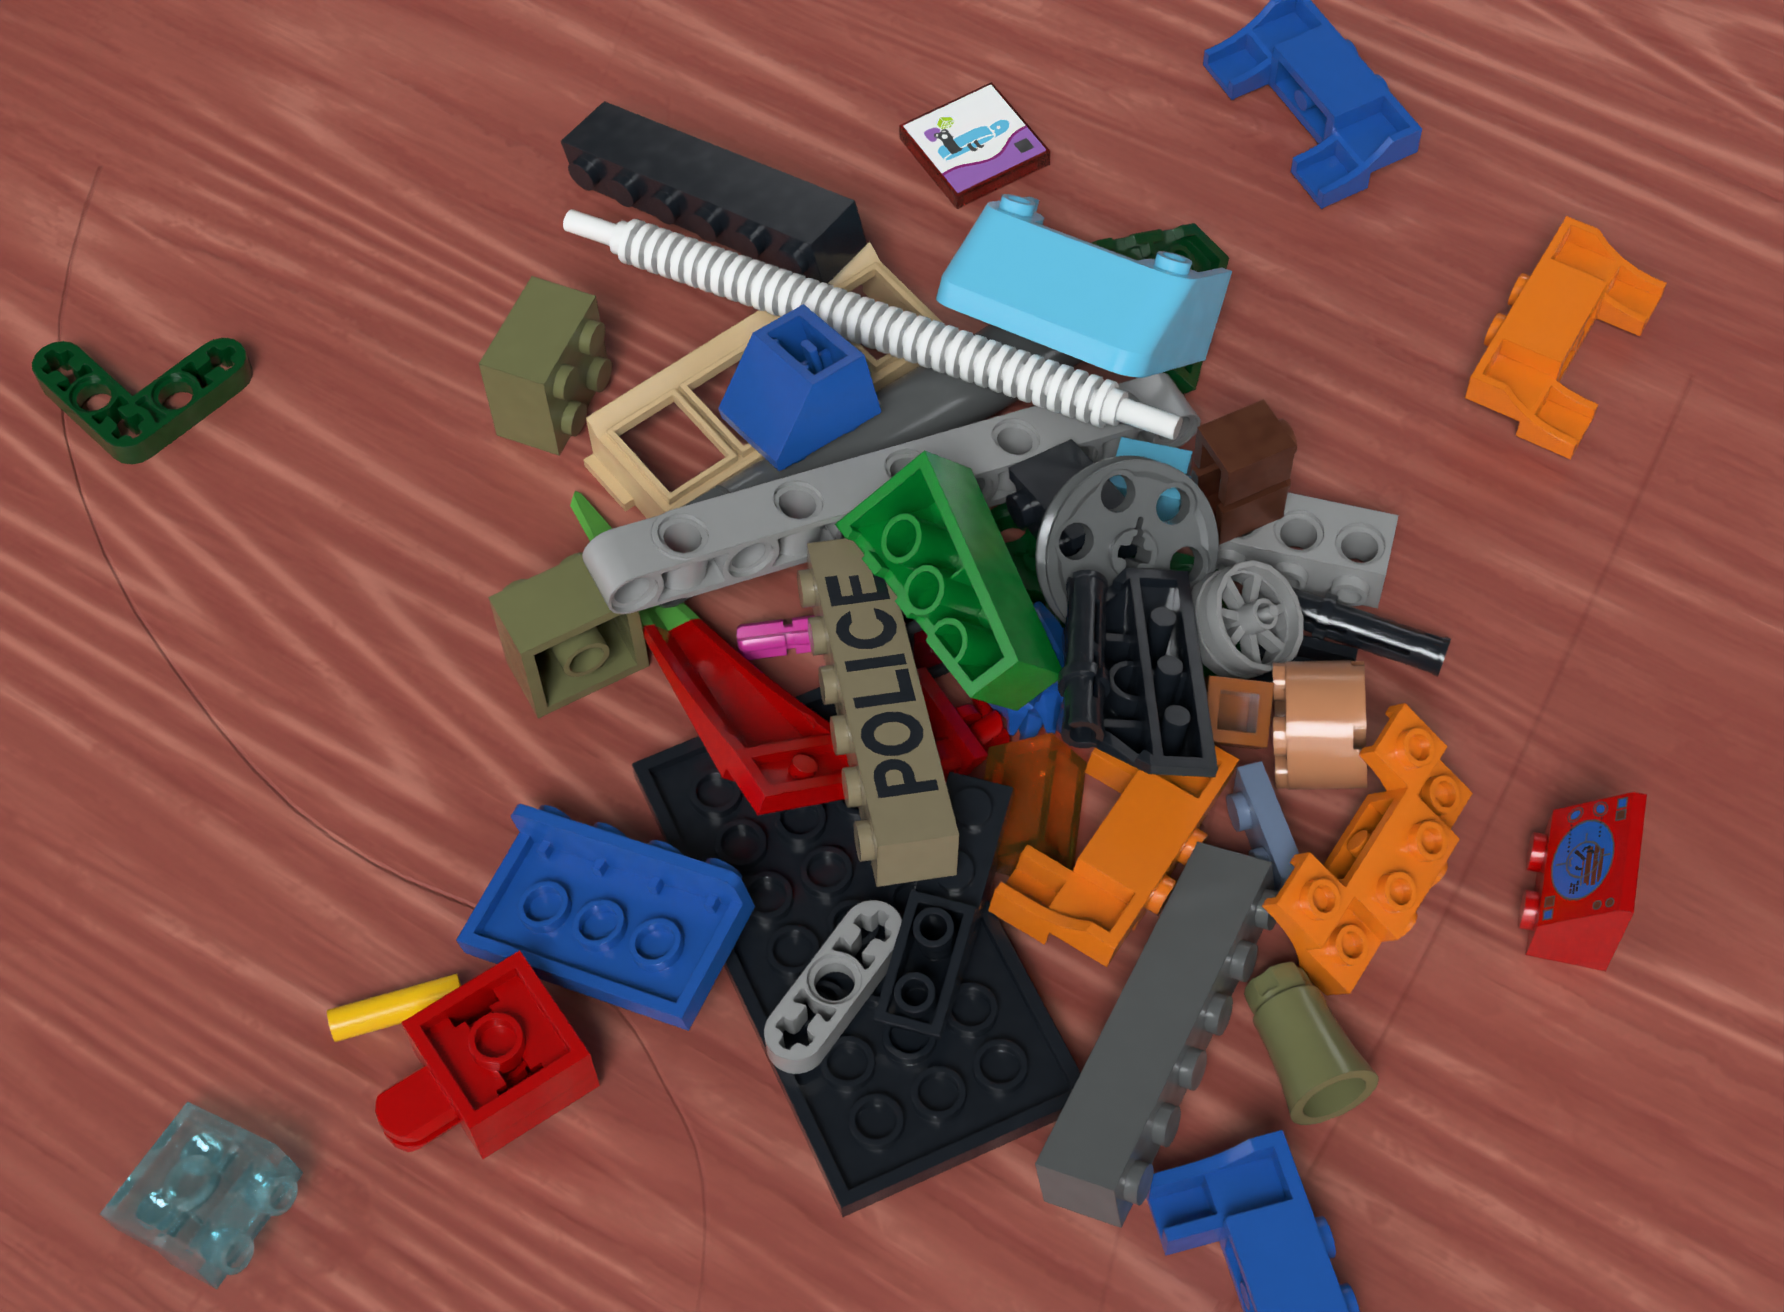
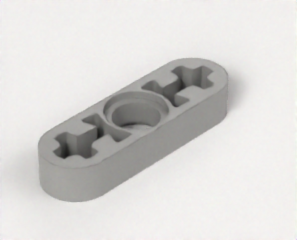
[764,900,902,1074]

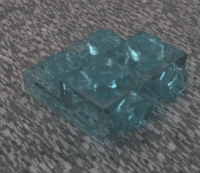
[100,1101,304,1289]

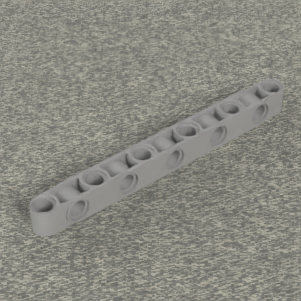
[582,372,1201,615]

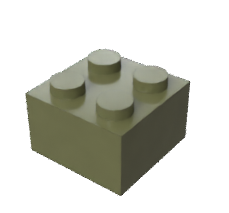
[479,276,612,456]
[488,553,650,719]

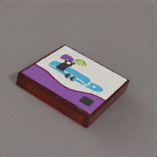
[899,82,1051,209]

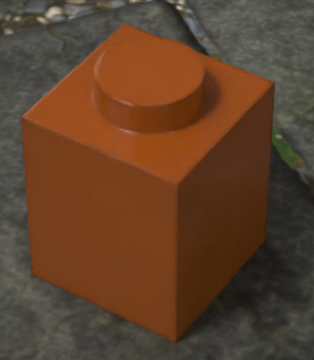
[1204,675,1274,749]

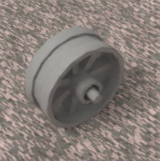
[1191,560,1303,680]

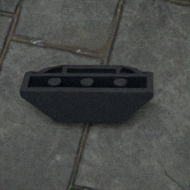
[1061,568,1218,777]

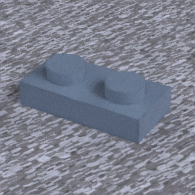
[1226,761,1299,891]

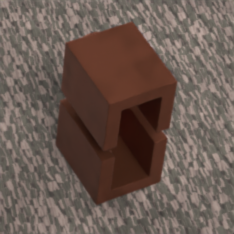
[1191,399,1297,545]

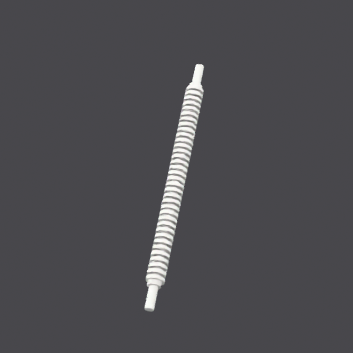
[563,209,1183,440]

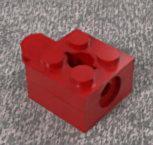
[375,950,600,1159]

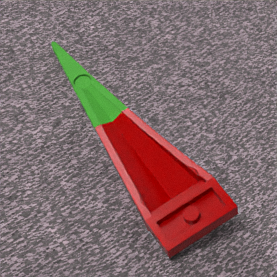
[570,491,849,815]

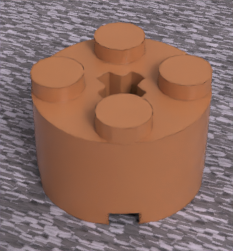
[1273,660,1367,790]

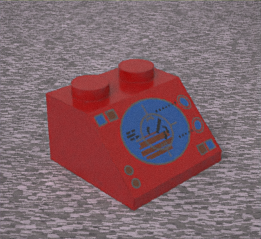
[1518,792,1647,972]

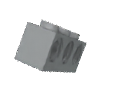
[1216,492,1399,609]

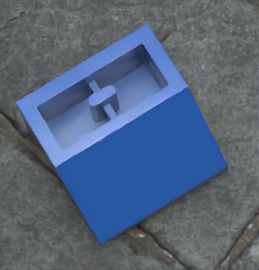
[718,304,882,472]

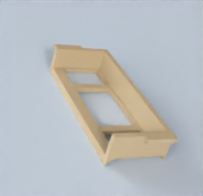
[583,241,946,519]

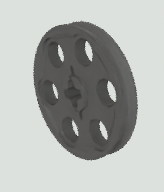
[1035,456,1219,625]

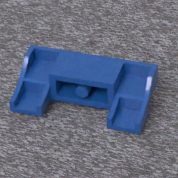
[1203,0,1422,209]

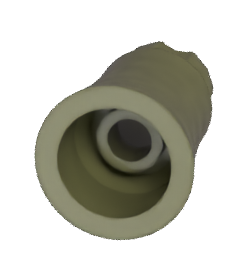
[1244,962,1379,1125]

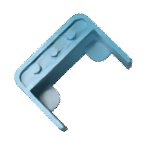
[936,194,1232,378]

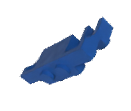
[1146,1130,1360,1312]

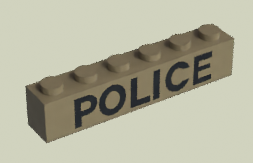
[797,538,959,887]

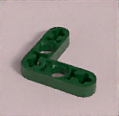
[32,338,253,465]

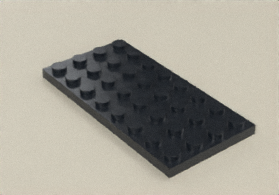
[632,687,1081,1218]

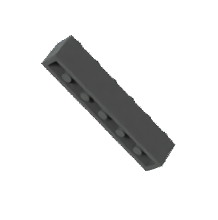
[1035,842,1279,1228]

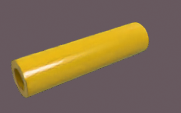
[326,973,462,1042]

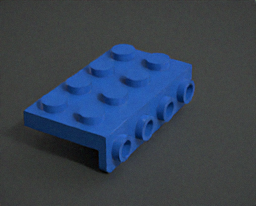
[456,804,755,1031]

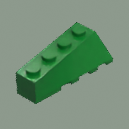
[835,450,1062,711]

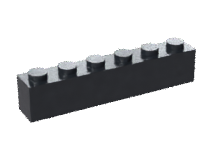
[561,101,867,283]

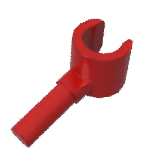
[969,698,1011,760]

